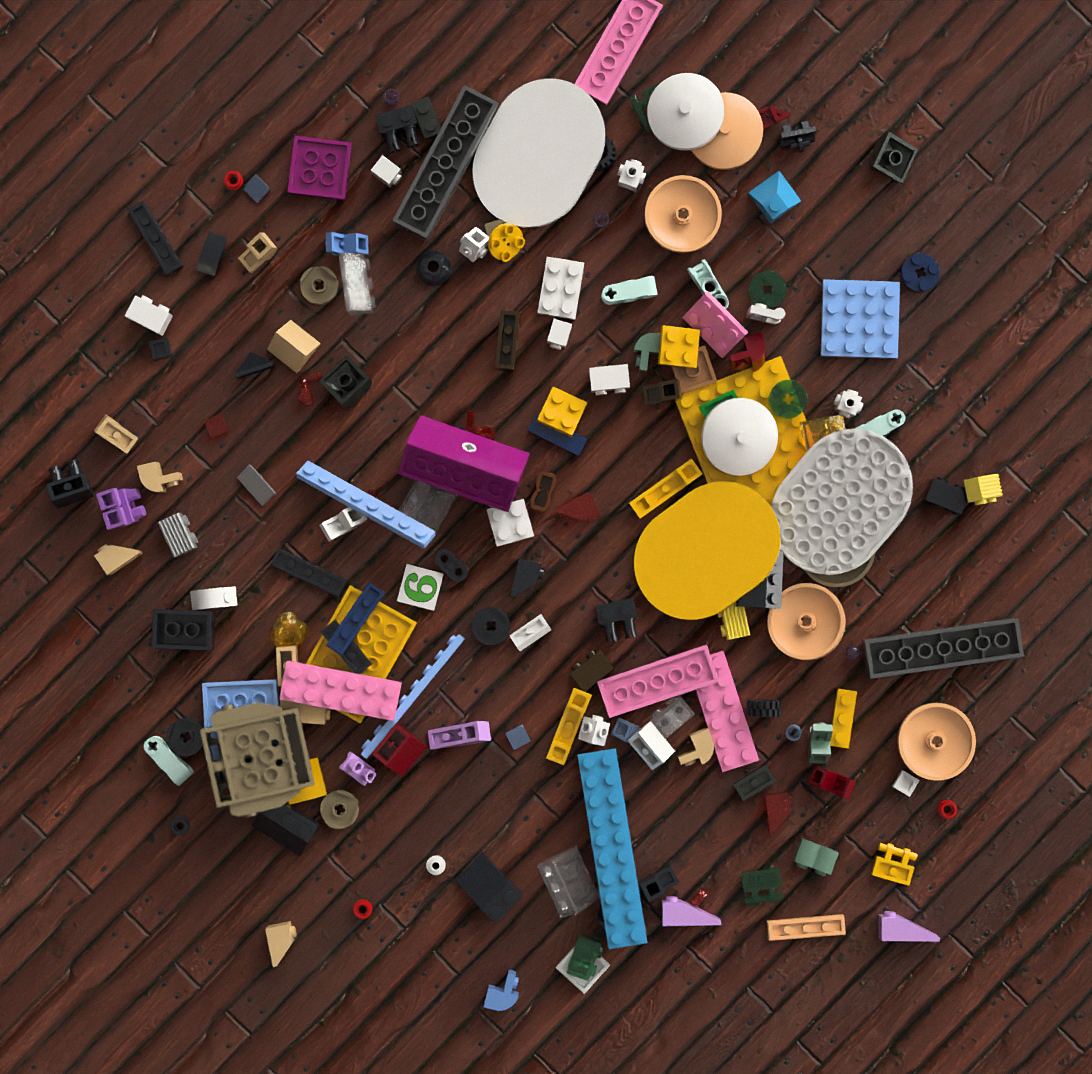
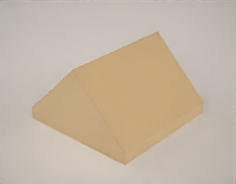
[267,320,321,373]

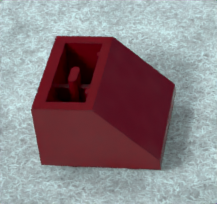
[372,722,427,776]

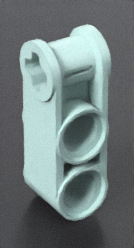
[687,259,729,309]
[601,276,658,305]
[855,410,905,436]
[144,736,194,786]

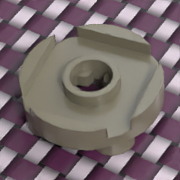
[300,266,339,305]
[320,790,359,829]

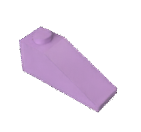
[428,721,491,750]
[661,896,721,926]
[878,911,940,942]

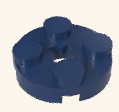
[900,253,940,293]

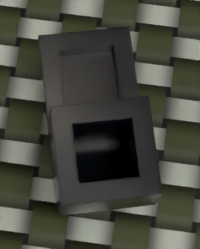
[638,865,679,902]

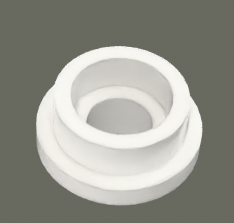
[426,855,446,875]

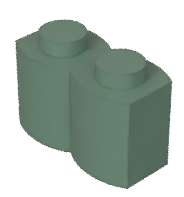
[793,838,839,876]

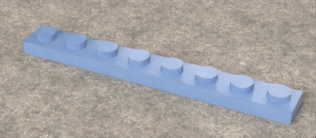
[296,461,435,549]
[361,634,465,759]

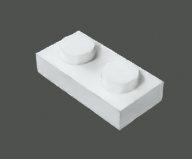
[510,614,551,651]

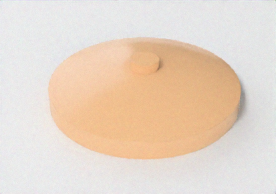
[691,93,763,170]
[645,175,722,253]
[768,583,846,661]
[897,703,976,781]

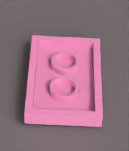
[682,291,748,358]

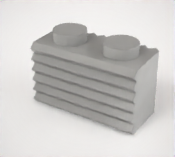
[157,513,198,558]

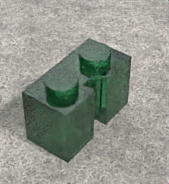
[566,933,604,981]

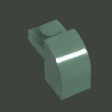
[633,333,660,373]
[808,723,833,764]

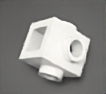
[617,159,646,192]
[459,227,489,262]
[834,389,863,418]
[578,715,610,746]

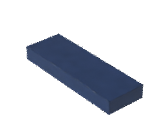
[528,413,587,456]

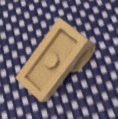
[94,414,138,453]

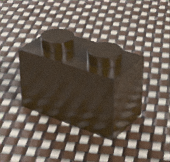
[570,649,614,692]

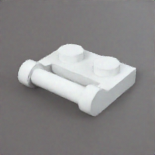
[746,303,785,325]

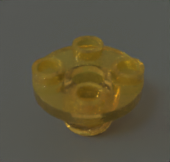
[270,612,309,646]

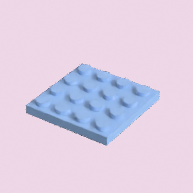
[820,279,900,359]
[202,679,280,760]

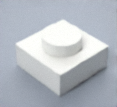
[892,770,920,797]

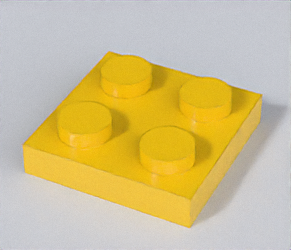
[658,325,700,369]
[537,387,588,437]

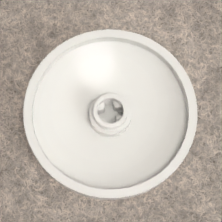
[647,73,724,151]
[701,398,778,476]

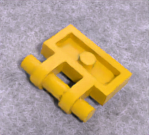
[871,843,917,886]

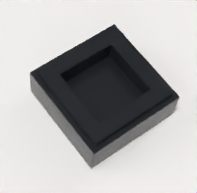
[149,338,173,361]

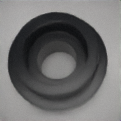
[171,816,190,836]

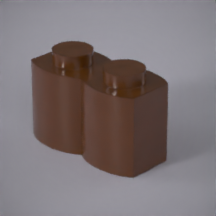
[531,471,556,513]

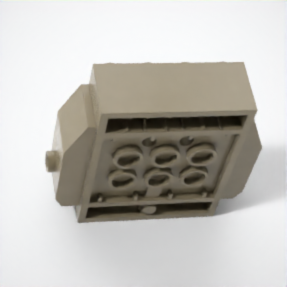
[200,702,315,818]

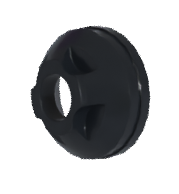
[417,251,451,286]

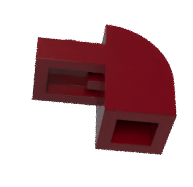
[729,332,766,372]
[808,765,856,799]

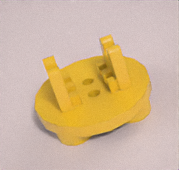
[488,223,525,262]

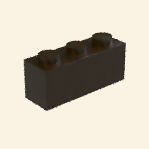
[495,310,520,372]

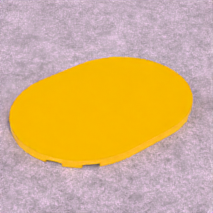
[634,481,781,620]

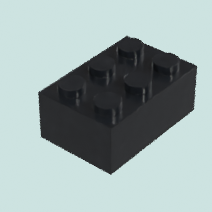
[152,609,216,650]

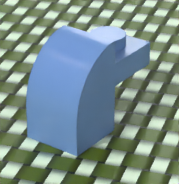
[325,232,368,257]
[484,970,519,1011]

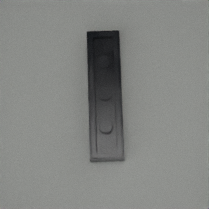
[128,201,184,276]
[270,547,348,597]

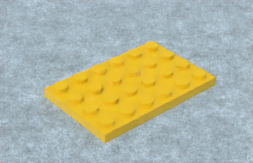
[306,585,417,724]

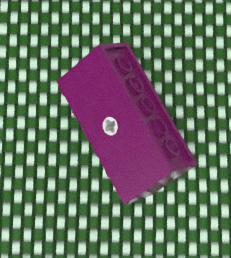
[398,415,530,512]

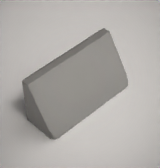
[237,464,277,506]

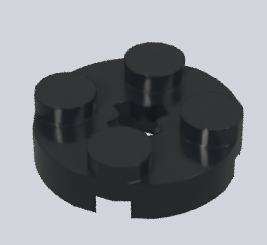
[472,607,510,645]
[166,717,204,756]

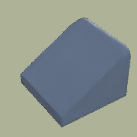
[244,174,270,203]
[611,717,639,743]
[505,724,531,750]

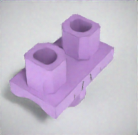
[339,751,376,786]

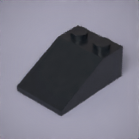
[455,852,523,923]

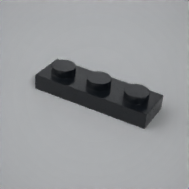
[320,619,372,674]

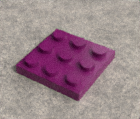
[287,136,352,201]

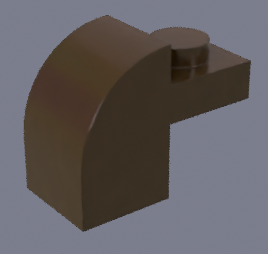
[642,379,682,406]

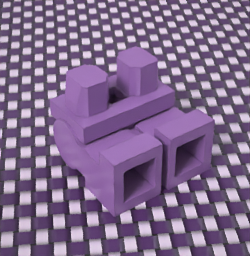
[96,488,147,530]

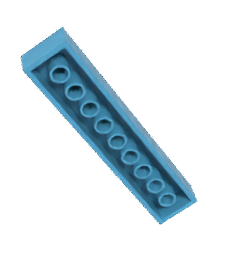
[578,748,647,949]

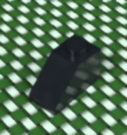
[510,559,544,597]

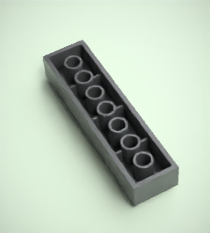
[392,85,499,242]
[861,618,1024,679]

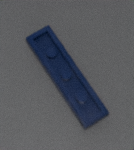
[325,582,385,656]

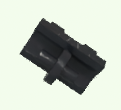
[780,121,816,153]

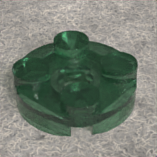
[748,270,787,309]
[768,380,808,419]

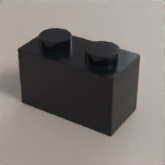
[922,477,967,515]

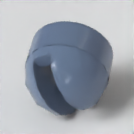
[786,724,802,741]

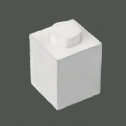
[371,155,402,188]
[547,319,572,350]

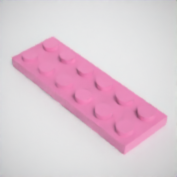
[575,0,663,106]
[597,644,719,718]
[695,650,759,772]
[279,660,402,721]

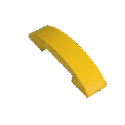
[629,458,702,518]
[546,688,592,765]

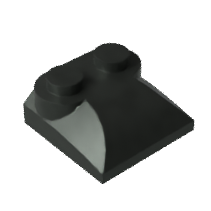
[868,132,918,184]
[320,355,372,408]

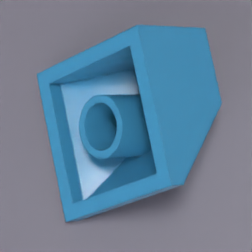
[748,171,801,224]

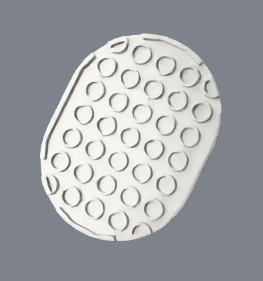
[473,79,605,228]
[771,429,913,575]

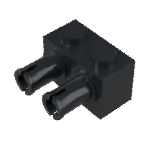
[375,105,420,154]
[46,459,94,508]
[595,598,637,643]

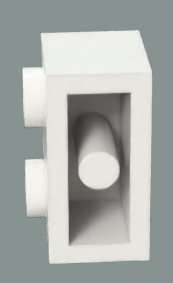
[125,295,173,336]
[589,364,630,395]
[628,721,675,770]

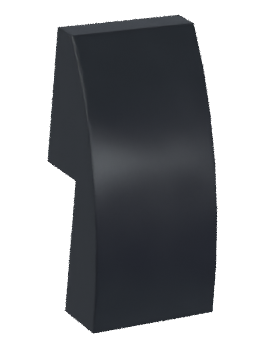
[196,231,228,276]

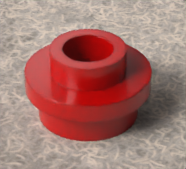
[224,171,243,190]
[937,800,957,819]
[353,899,372,919]

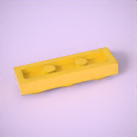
[830,688,857,749]

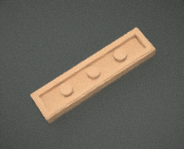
[767,914,846,941]

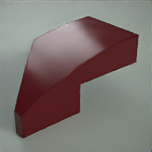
[758,106,791,130]

